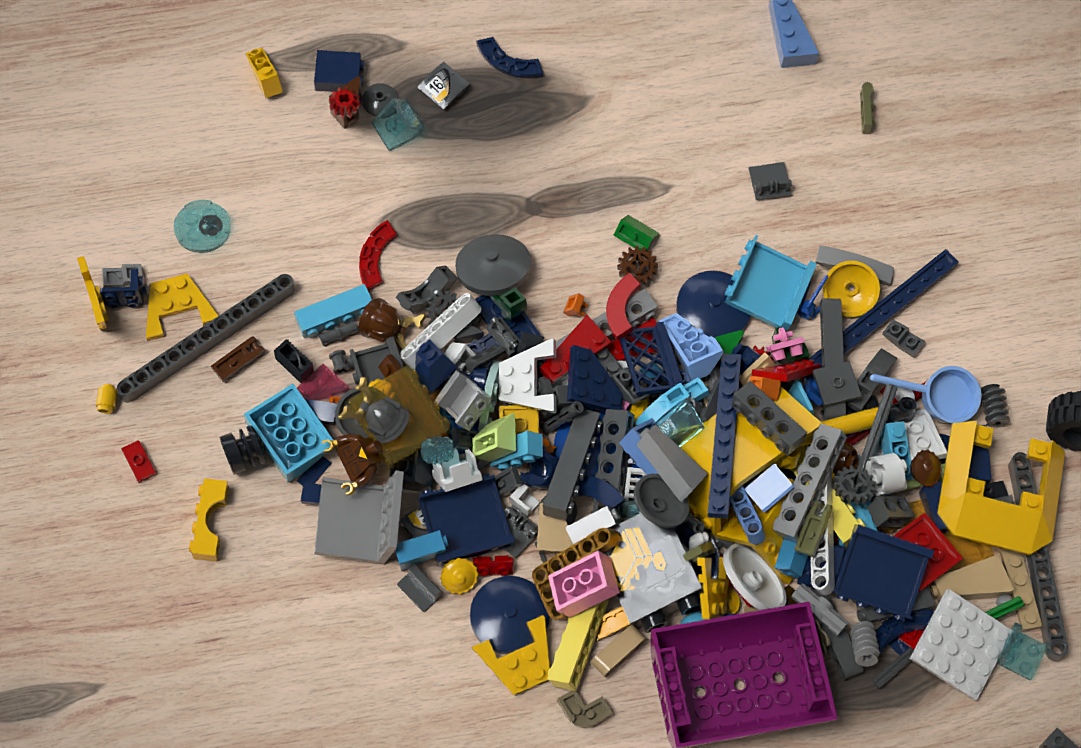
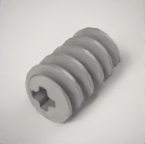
[850,621,880,666]

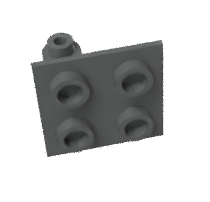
[748,162,792,200]
[504,505,538,558]

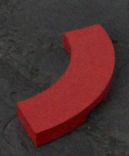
[359,220,397,291]
[606,273,641,341]

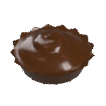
[833,442,859,477]
[910,449,942,487]

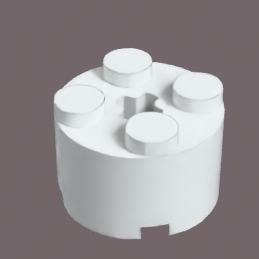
[866,453,907,496]

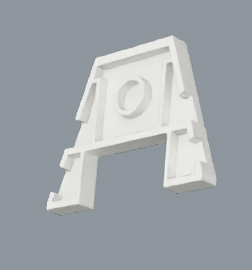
[499,339,556,413]

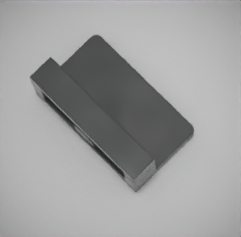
[397,564,441,612]

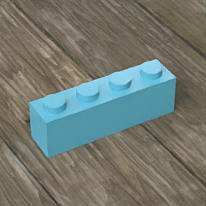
[294,284,372,338]

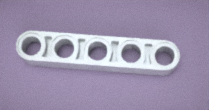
[400,293,481,371]

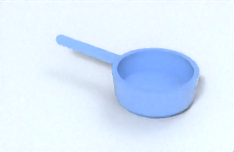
[870,366,981,423]

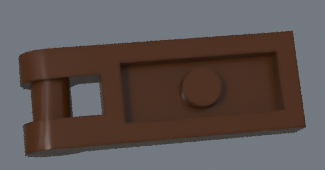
[211,336,266,382]

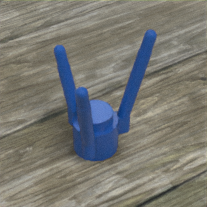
[797,275,828,320]

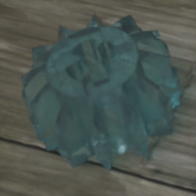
[421,436,454,465]

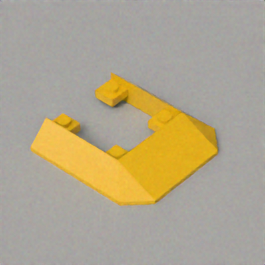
[937,421,1065,555]

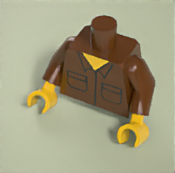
[322,433,383,495]

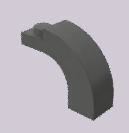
[395,265,458,314]

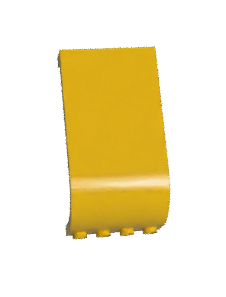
[677,386,822,534]

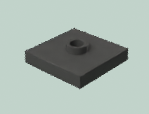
[812,361,862,407]

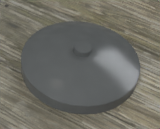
[455,234,531,296]

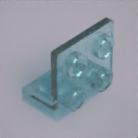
[996,622,1047,680]

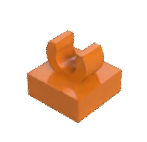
[563,293,588,317]

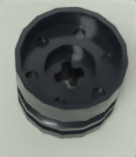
[219,425,265,475]

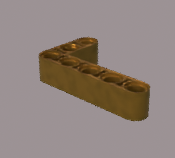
[532,528,620,620]

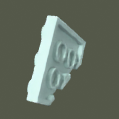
[478,360,500,432]

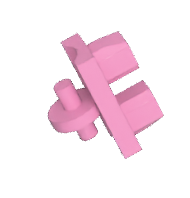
[766,327,804,361]

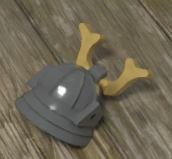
[338,377,409,443]

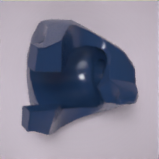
[520,446,560,489]

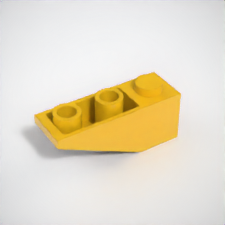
[245,47,283,98]

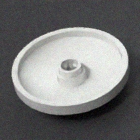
[723,543,786,610]

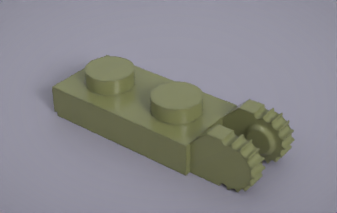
[860,81,875,134]
[794,500,833,558]
[683,541,716,562]

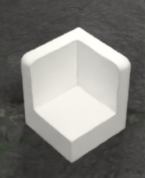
[509,483,539,517]

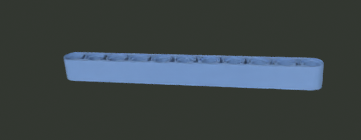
[679,370,765,545]

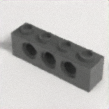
[732,381,807,455]

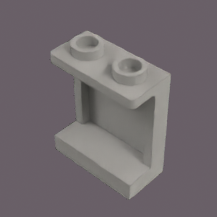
[434,370,492,431]

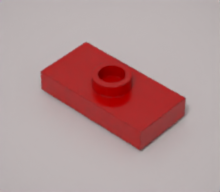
[121,440,156,483]

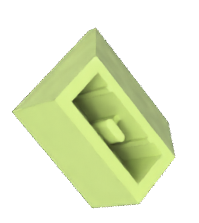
[472,413,516,462]

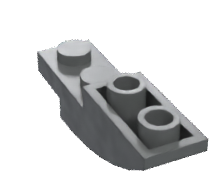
[595,348,650,405]
[846,348,897,412]

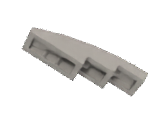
[815,245,894,286]

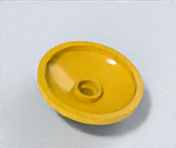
[823,260,880,317]

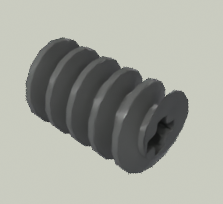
[981,384,1010,427]

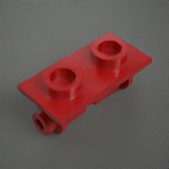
[473,555,513,576]

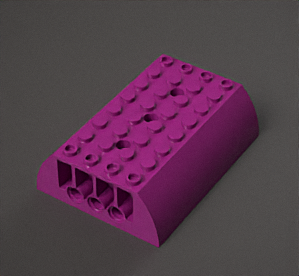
[650,602,838,748]

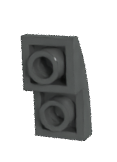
[883,319,925,358]

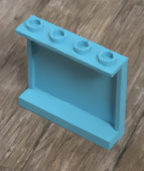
[724,235,817,331]

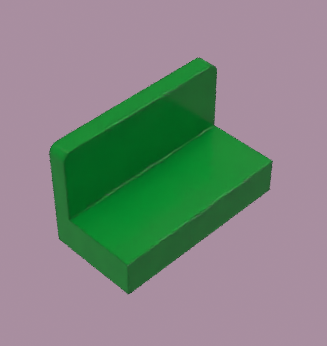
[613,215,659,252]

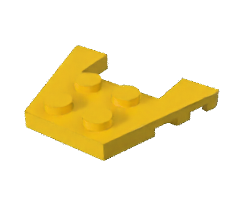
[77,256,109,331]
[146,273,218,341]
[697,557,730,619]
[471,615,550,695]

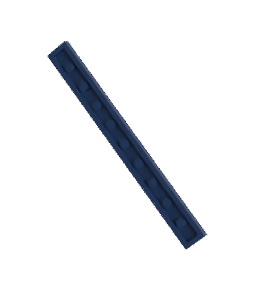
[809,249,959,368]
[708,354,741,519]

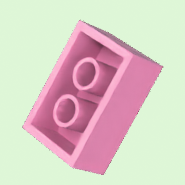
[549,551,620,617]

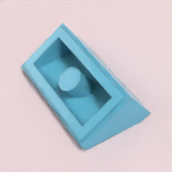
[788,380,814,415]

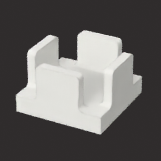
[432,448,482,492]

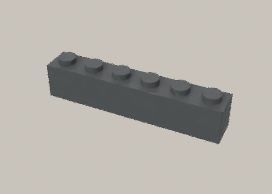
[543,409,603,521]

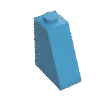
[395,530,448,571]

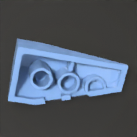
[659,313,723,381]

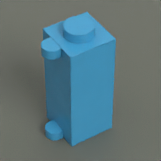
[774,539,808,579]

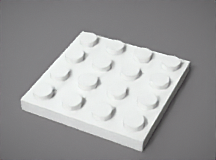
[910,589,1013,701]

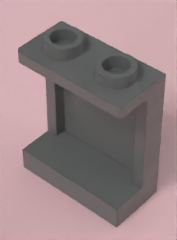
[347,337,405,387]

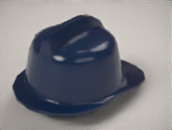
[468,359,493,391]

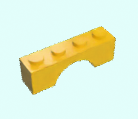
[189,478,229,562]

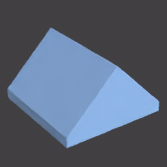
[744,463,794,512]

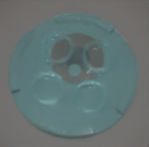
[174,200,231,253]

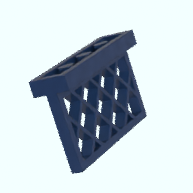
[619,322,683,395]

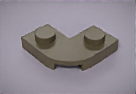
[557,691,613,728]

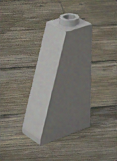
[636,425,708,502]

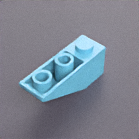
[879,421,914,480]
[490,431,543,471]

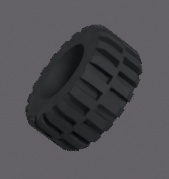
[1046,391,1081,451]

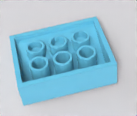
[244,384,334,482]

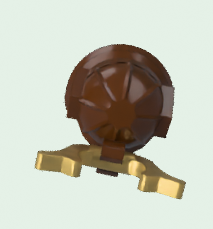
[359,298,427,350]

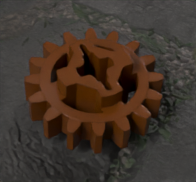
[617,246,658,285]

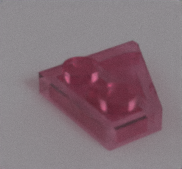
[297,363,350,401]

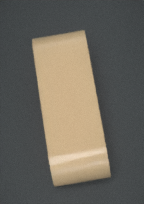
[590,625,646,677]

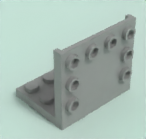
[314,471,404,564]

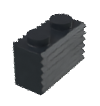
[274,339,314,384]

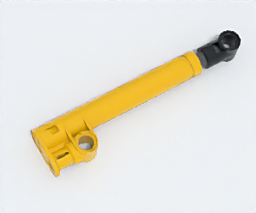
[763,397,917,472]

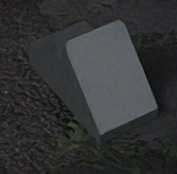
[454,313,484,344]
[495,466,522,499]

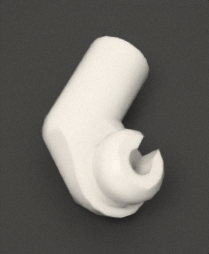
[689,532,709,551]

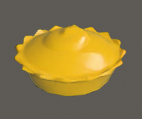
[440,558,479,595]

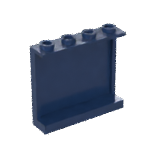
[418,474,515,567]
[832,524,934,622]

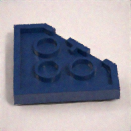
[567,345,623,411]

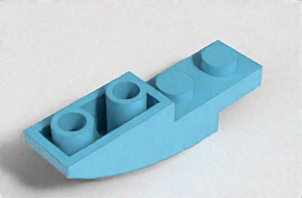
[635,377,709,428]

